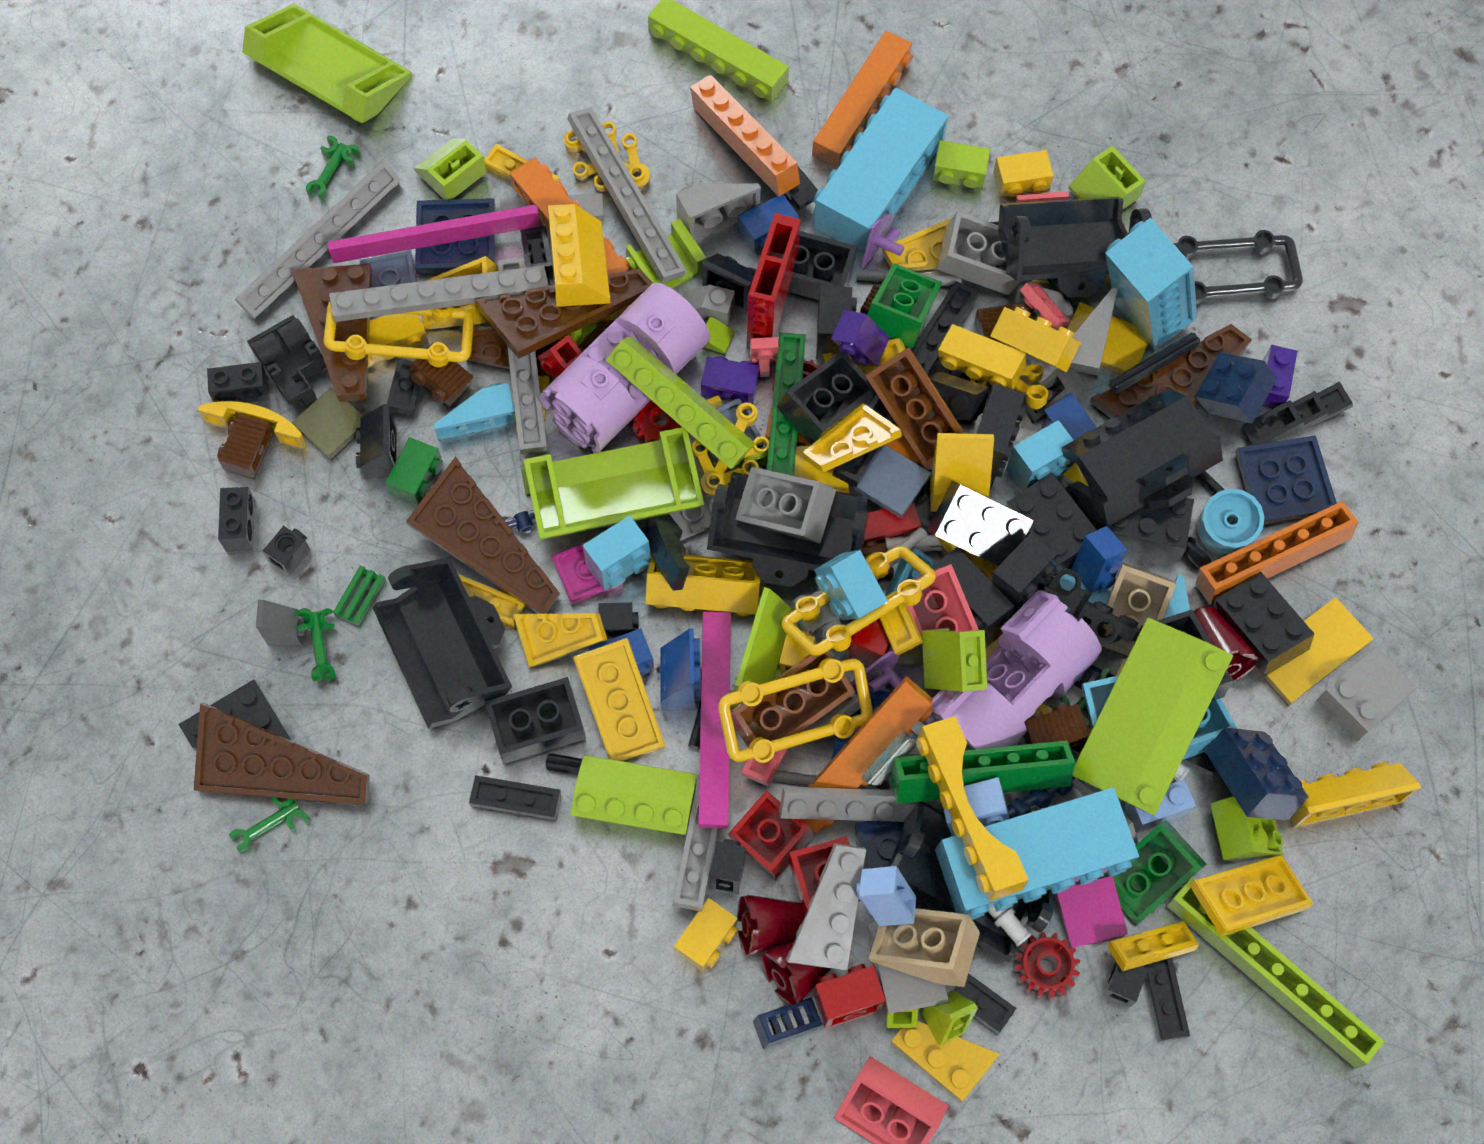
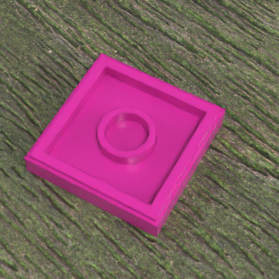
[551,542,623,607]
[1055,876,1128,948]

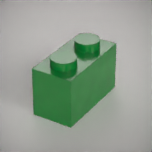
[385,437,443,505]

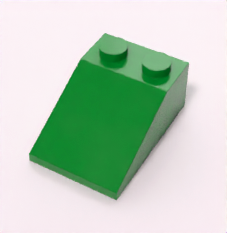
[868,263,942,348]
[1098,820,1207,926]

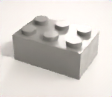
[936,211,1021,295]

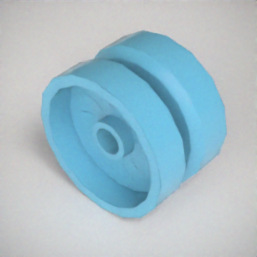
[1197,489,1264,556]

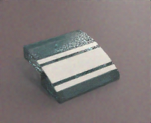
[861,729,918,785]

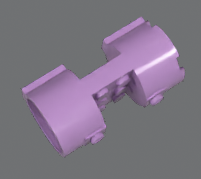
[540,283,710,453]
[923,590,1102,751]

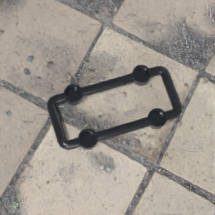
[1173,230,1303,304]

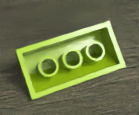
[730,587,796,710]
[570,755,698,835]

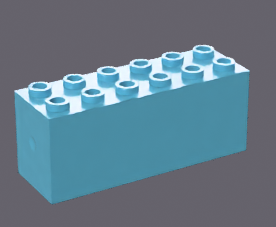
[812,87,949,255]
[1105,218,1197,351]
[935,787,1139,920]

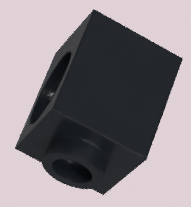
[263,525,310,575]
[598,602,639,639]
[1103,961,1149,1007]

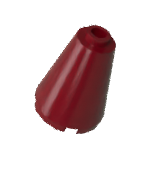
[1194,606,1258,682]
[737,895,805,955]
[761,941,832,1006]

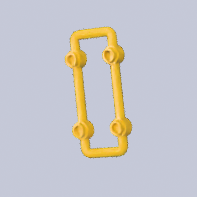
[323,302,474,367]
[782,546,936,656]
[718,658,873,763]

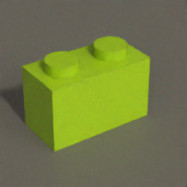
[933,140,990,188]

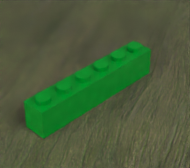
[891,741,1075,804]

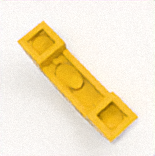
[198,401,307,449]

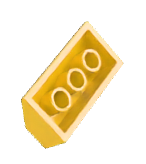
[548,204,610,307]
[645,555,761,616]
[1290,761,1421,828]

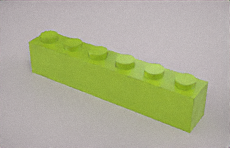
[648,0,789,102]
[606,336,756,469]

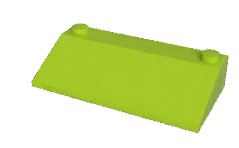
[242,3,412,123]
[523,427,704,540]
[1073,618,1233,816]

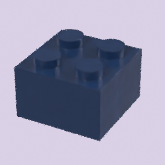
[1195,352,1277,423]

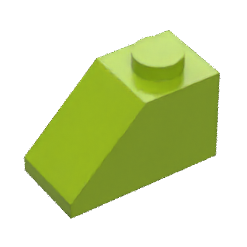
[922,990,978,1045]

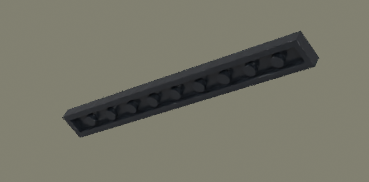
[832,281,979,488]

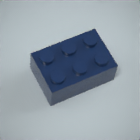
[1205,727,1309,820]

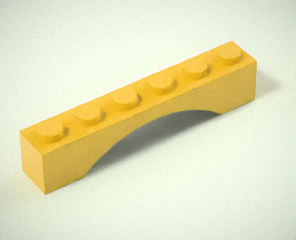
[916,716,1029,902]

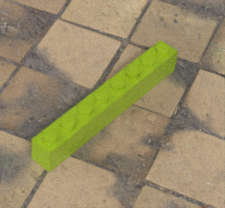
[1166,877,1385,1069]

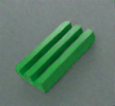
[333,565,386,626]

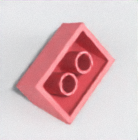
[898,564,979,638]
[834,1056,949,1144]

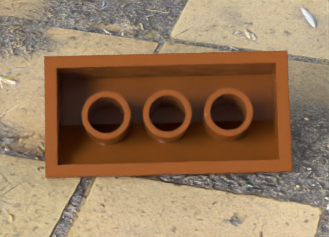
[865,347,965,468]
[731,650,855,748]

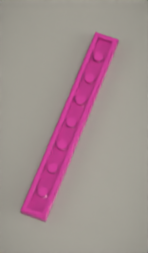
[328,205,540,263]
[698,612,731,829]

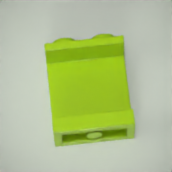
[625,218,706,289]
[922,628,988,692]

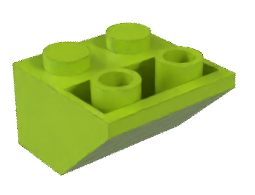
[414,138,487,200]
[1068,145,1146,209]
[1210,796,1284,862]

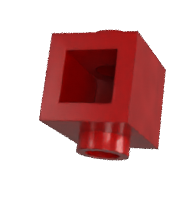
[537,334,582,379]

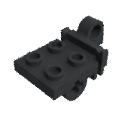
[247,315,327,407]
[1043,569,1140,644]

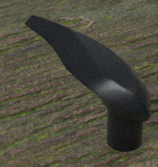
[1185,537,1212,569]

